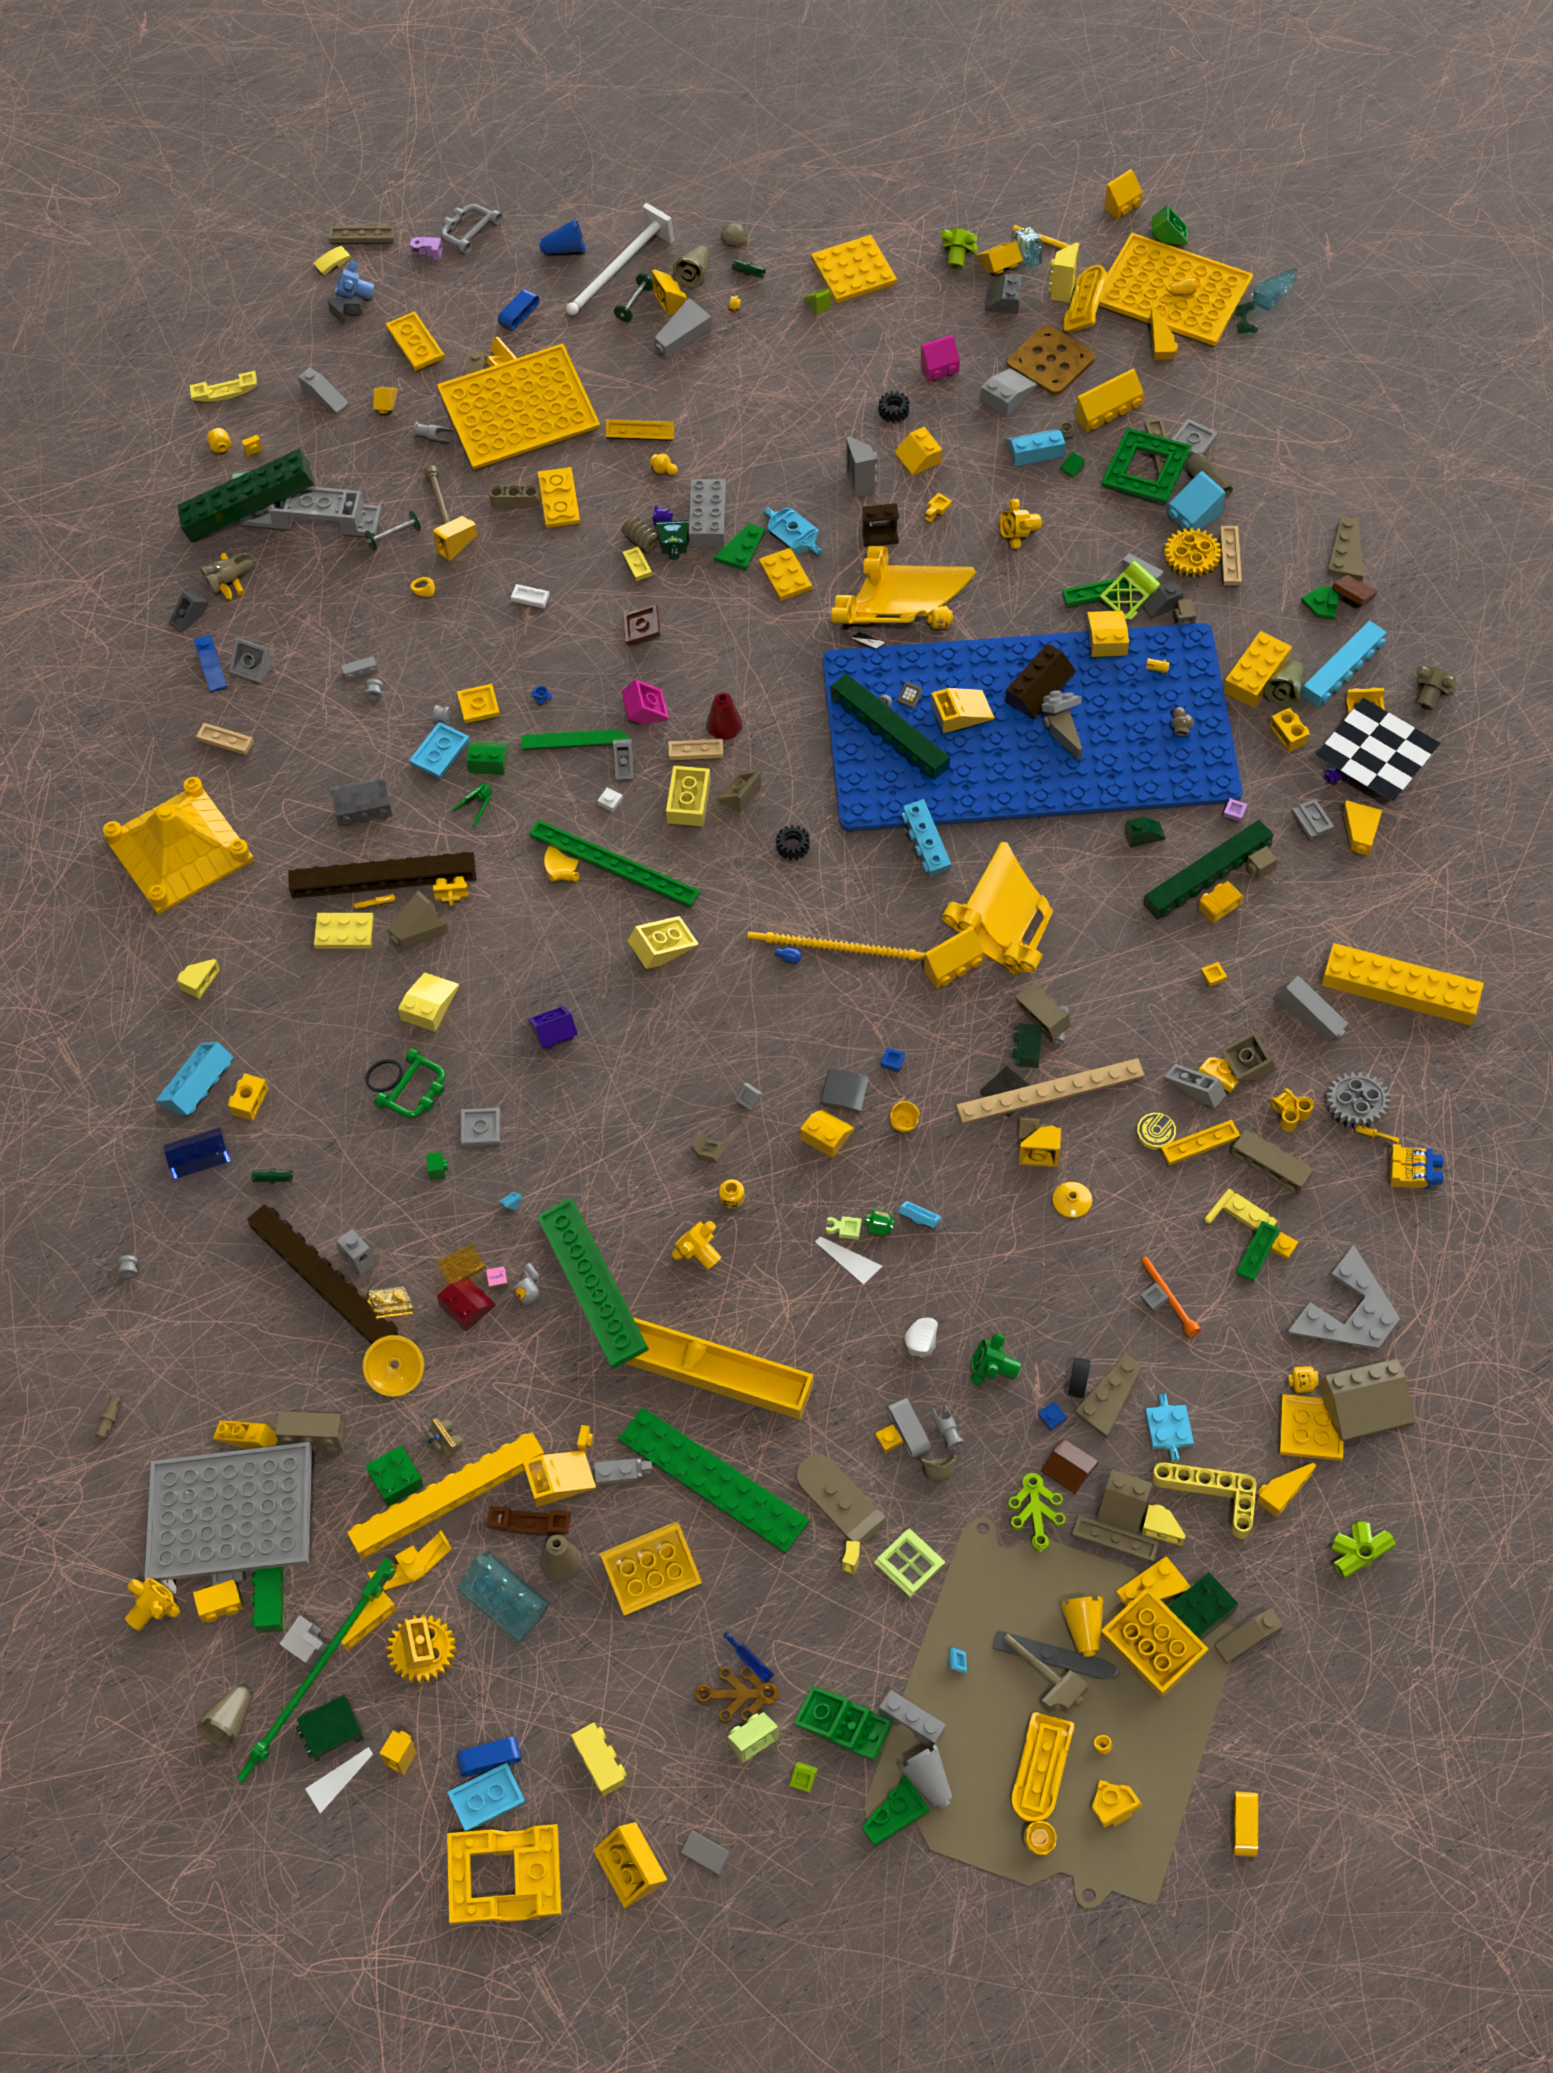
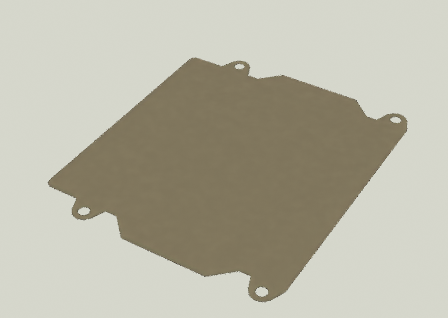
[865,1517,1237,1909]

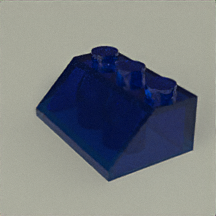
[164,1127,230,1179]

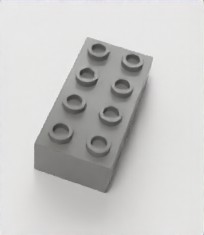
[689,479,726,547]

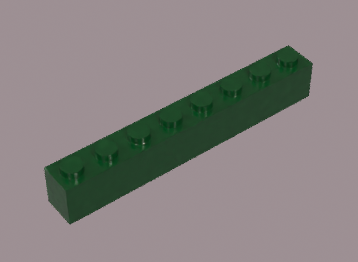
[831,673,950,780]
[1143,820,1274,920]

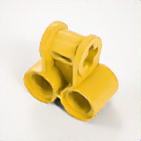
[1270,1088,1314,1132]

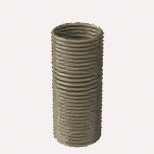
[1185,453,1233,500]

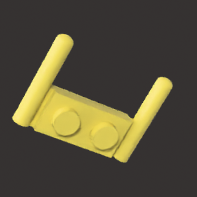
[1204,1189,1277,1249]

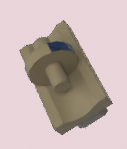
[426,1418,463,1459]

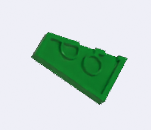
[714,524,765,571]
[862,1775,930,1848]

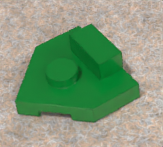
[1301,586,1339,620]

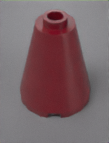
[706,693,742,740]

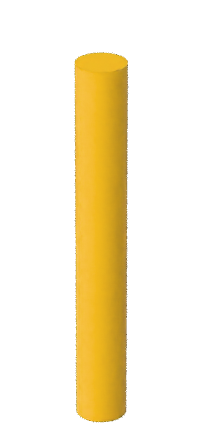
[220,553,244,595]

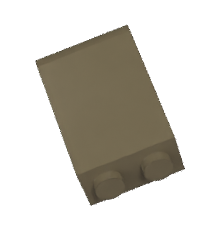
[1097,1470,1153,1534]

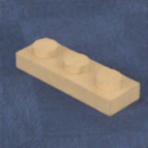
[196,723,254,755]
[668,739,724,761]

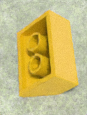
[924,926,984,989]
[593,1822,667,1908]

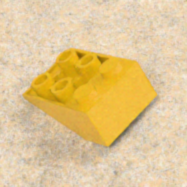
[931,688,994,734]
[523,1451,596,1507]

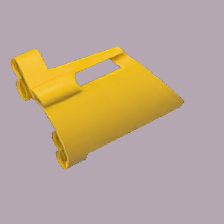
[831,546,976,624]
[941,842,1053,975]

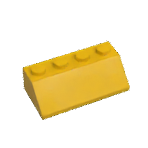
[1075,368,1144,433]

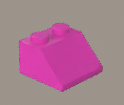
[921,335,960,382]
[622,679,669,725]

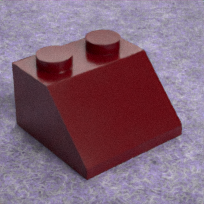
[437,1278,496,1331]

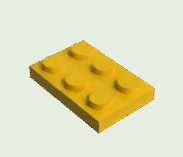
[759,547,812,601]

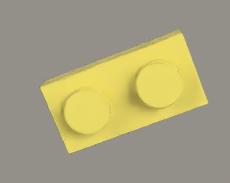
[622,546,652,582]

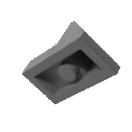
[328,298,363,324]

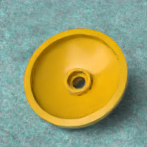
[363,1335,424,1397]

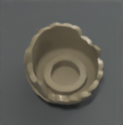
[721,223,748,248]

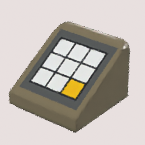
[897,682,922,708]

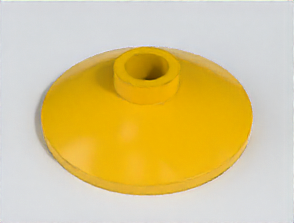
[1052,1182,1092,1218]

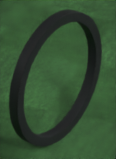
[365,1059,403,1092]

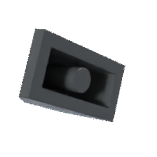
[1142,581,1183,619]
[169,592,208,632]

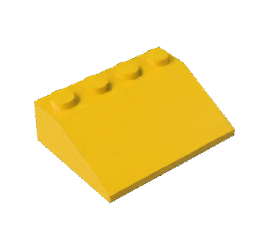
[599,1522,702,1616]
[1101,1587,1209,1699]

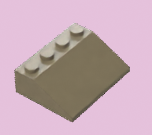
[1317,1359,1415,1441]

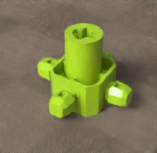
[940,228,978,269]

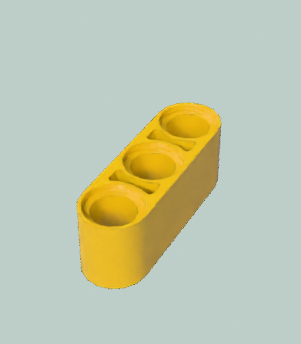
[1233,1791,1258,1857]

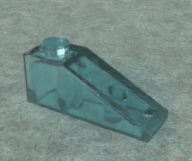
[1252,268,1297,311]

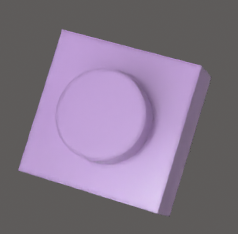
[1223,798,1247,822]

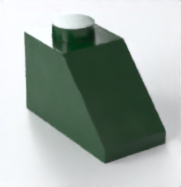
[1124,816,1166,848]

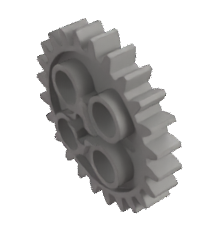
[1326,1072,1391,1128]

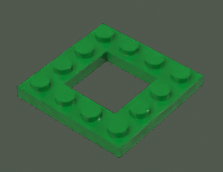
[1101,428,1192,504]

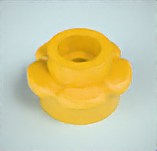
[729,295,741,312]

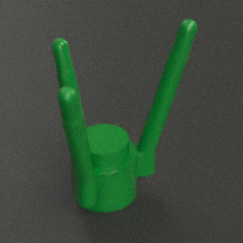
[453,783,492,827]

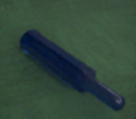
[724,1632,774,1683]

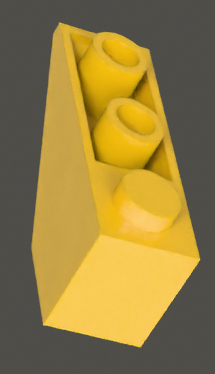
[212,1420,278,1449]

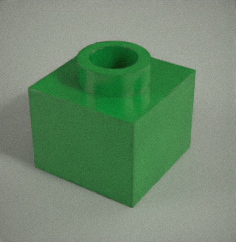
[426,1152,448,1180]

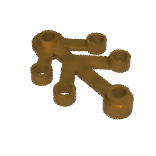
[695,1666,779,1724]

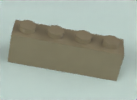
[1231,1129,1314,1196]

